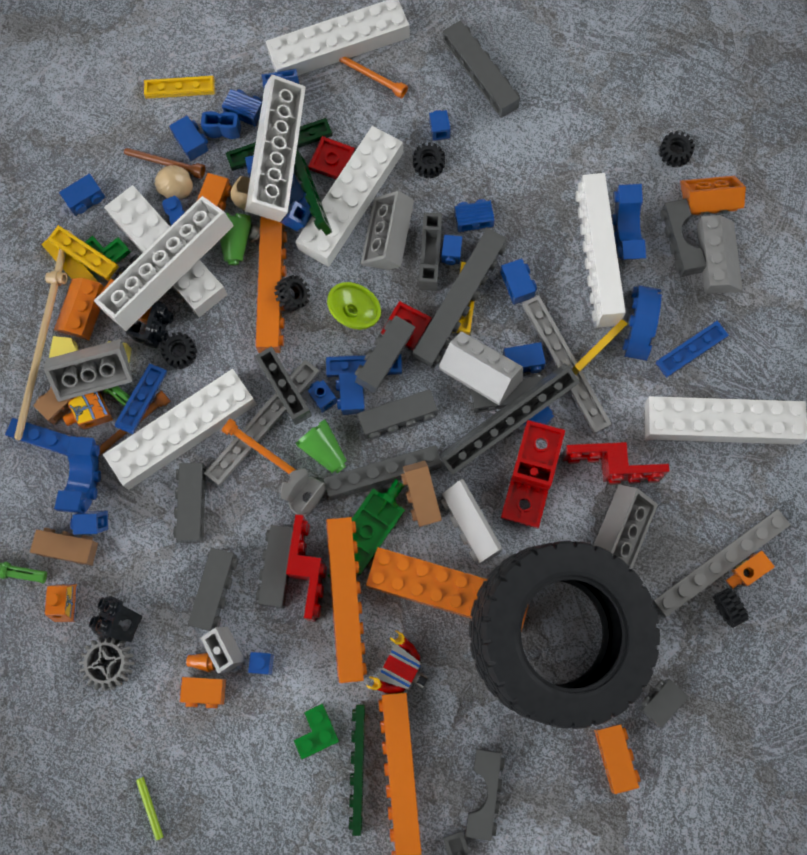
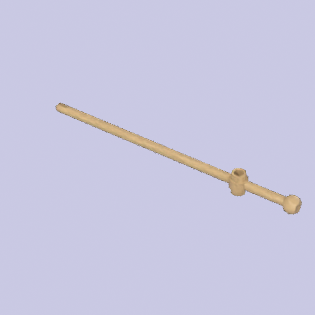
[14,229,74,440]

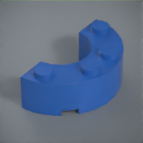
[611,184,646,260]
[622,285,662,361]
[54,436,101,513]

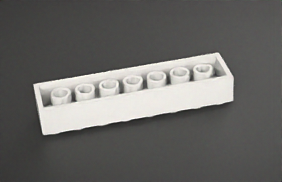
[265,0,410,76]
[245,75,306,222]
[296,126,404,267]
[576,173,626,328]
[104,185,228,317]
[94,196,234,331]
[103,369,257,490]
[645,396,807,445]

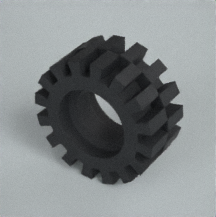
[659,131,695,167]
[413,142,445,179]
[274,275,310,311]
[160,332,197,369]
[713,588,749,628]

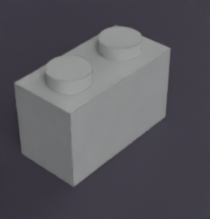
[200,626,246,674]

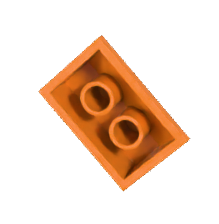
[680,175,746,215]
[54,278,104,341]

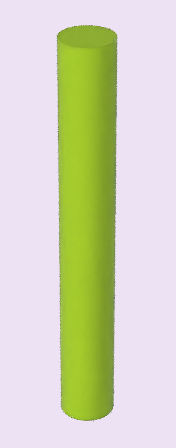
[136,777,164,841]

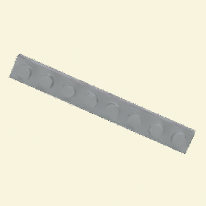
[522,295,612,434]
[204,359,320,487]
[653,509,791,617]

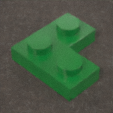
[85,236,131,264]
[293,704,340,760]

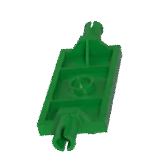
[327,479,405,578]

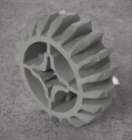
[78,637,135,691]

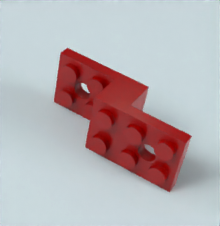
[500,420,566,529]
[562,442,670,485]
[286,514,327,622]

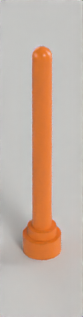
[339,57,408,99]
[221,418,296,474]

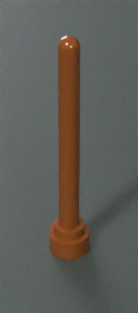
[124,148,206,179]
[99,390,171,456]

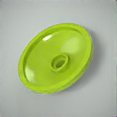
[327,282,381,330]

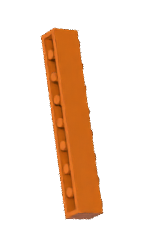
[256,216,287,353]
[326,517,367,683]
[378,693,422,855]

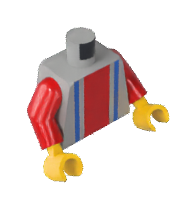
[366,630,429,694]

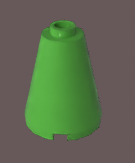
[219,213,252,265]
[295,419,347,474]

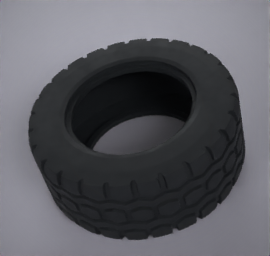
[469,541,660,729]

